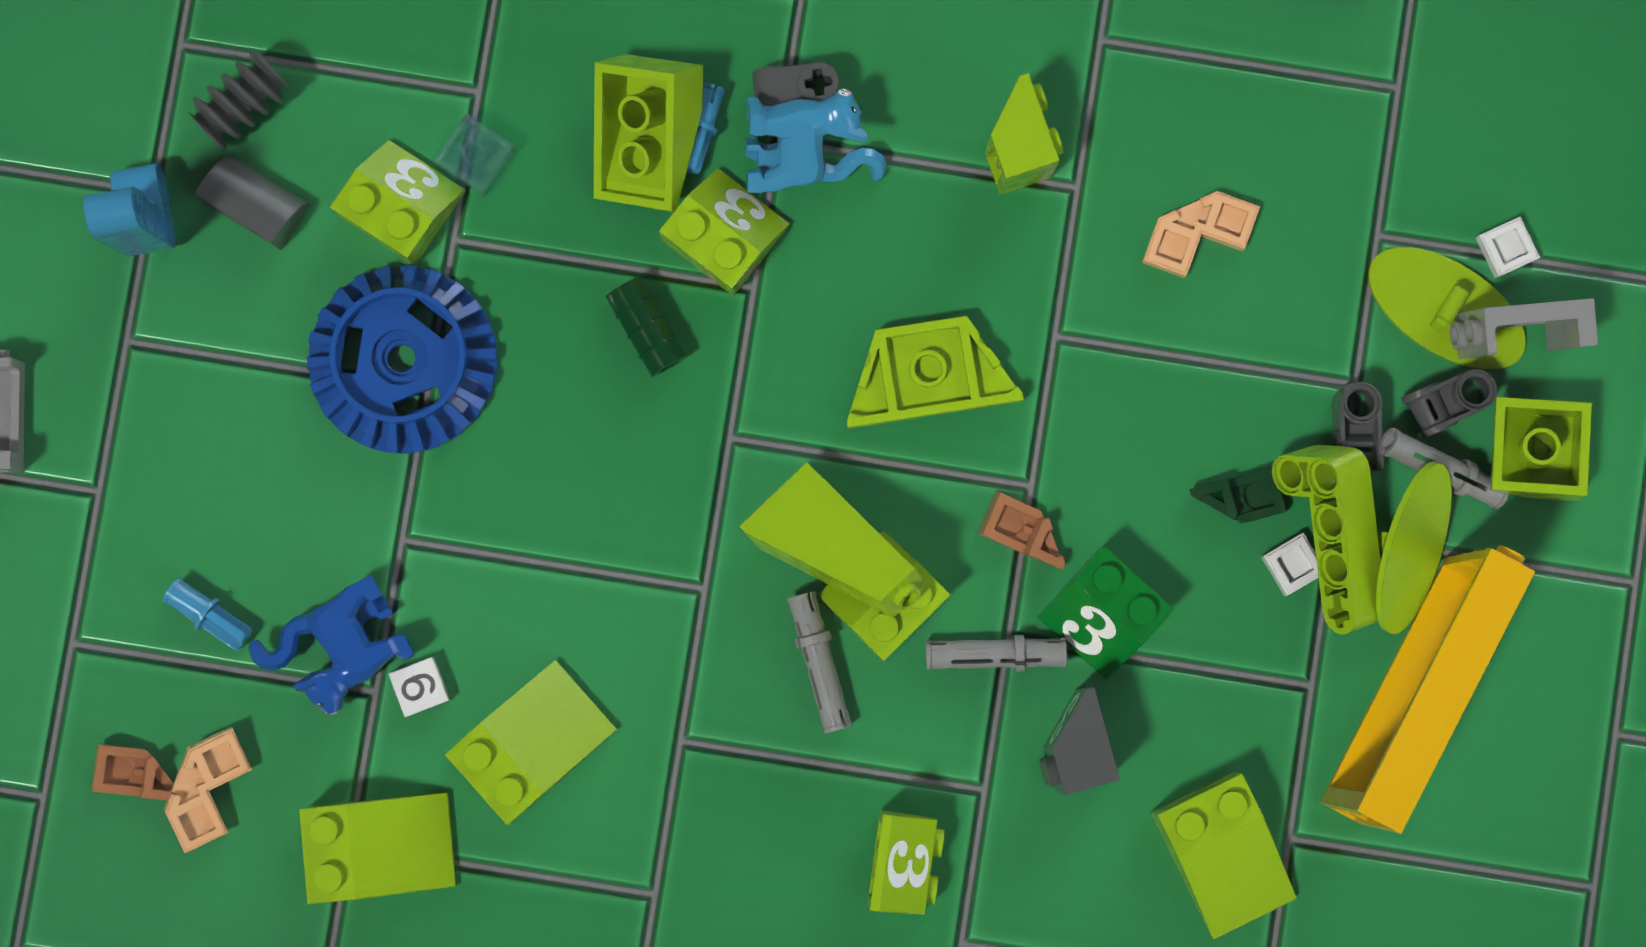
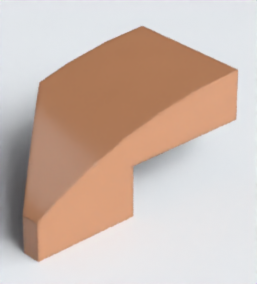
[977,492,1066,570]
[91,744,174,800]

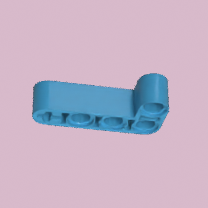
[83,163,176,257]

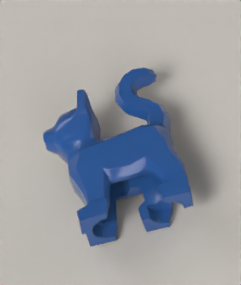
[249,575,415,715]

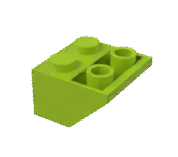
[984,73,1063,195]

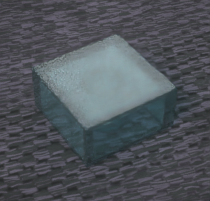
[434,114,516,197]

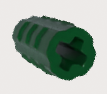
[606,277,686,377]

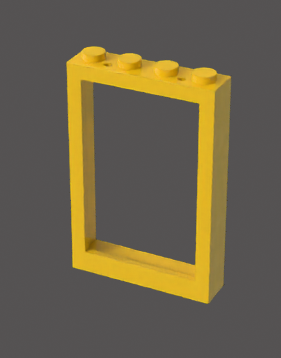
[1319,545,1535,834]

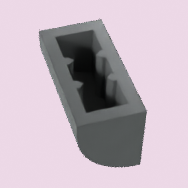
[194,155,310,250]

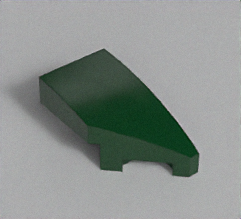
[1190,468,1287,524]

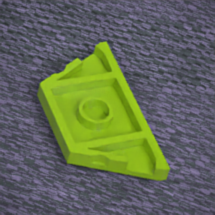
[846,316,1024,429]

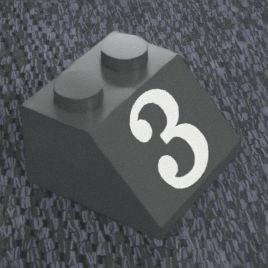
[1039,687,1120,795]

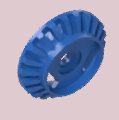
[307,265,498,454]

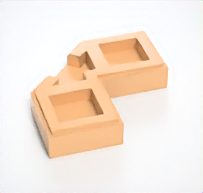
[1141,191,1260,278]
[164,726,252,853]

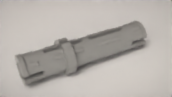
[1379,428,1509,510]
[787,591,852,733]
[926,635,1067,672]

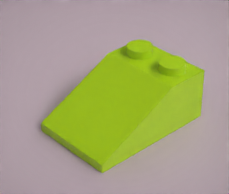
[594,54,703,212]
[445,660,617,825]
[1150,772,1297,940]
[299,792,457,904]

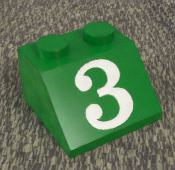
[1037,546,1174,679]

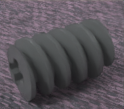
[189,50,291,151]

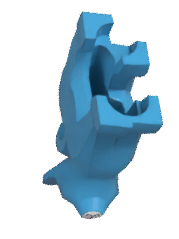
[745,88,886,193]

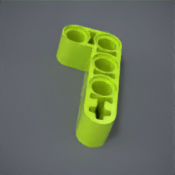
[1272,445,1381,635]

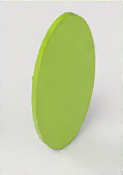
[1368,247,1526,370]
[1376,462,1452,634]

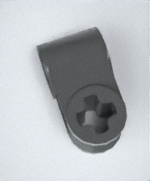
[752,62,842,106]
[1401,369,1497,440]
[1330,382,1385,471]

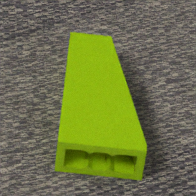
[739,462,927,617]

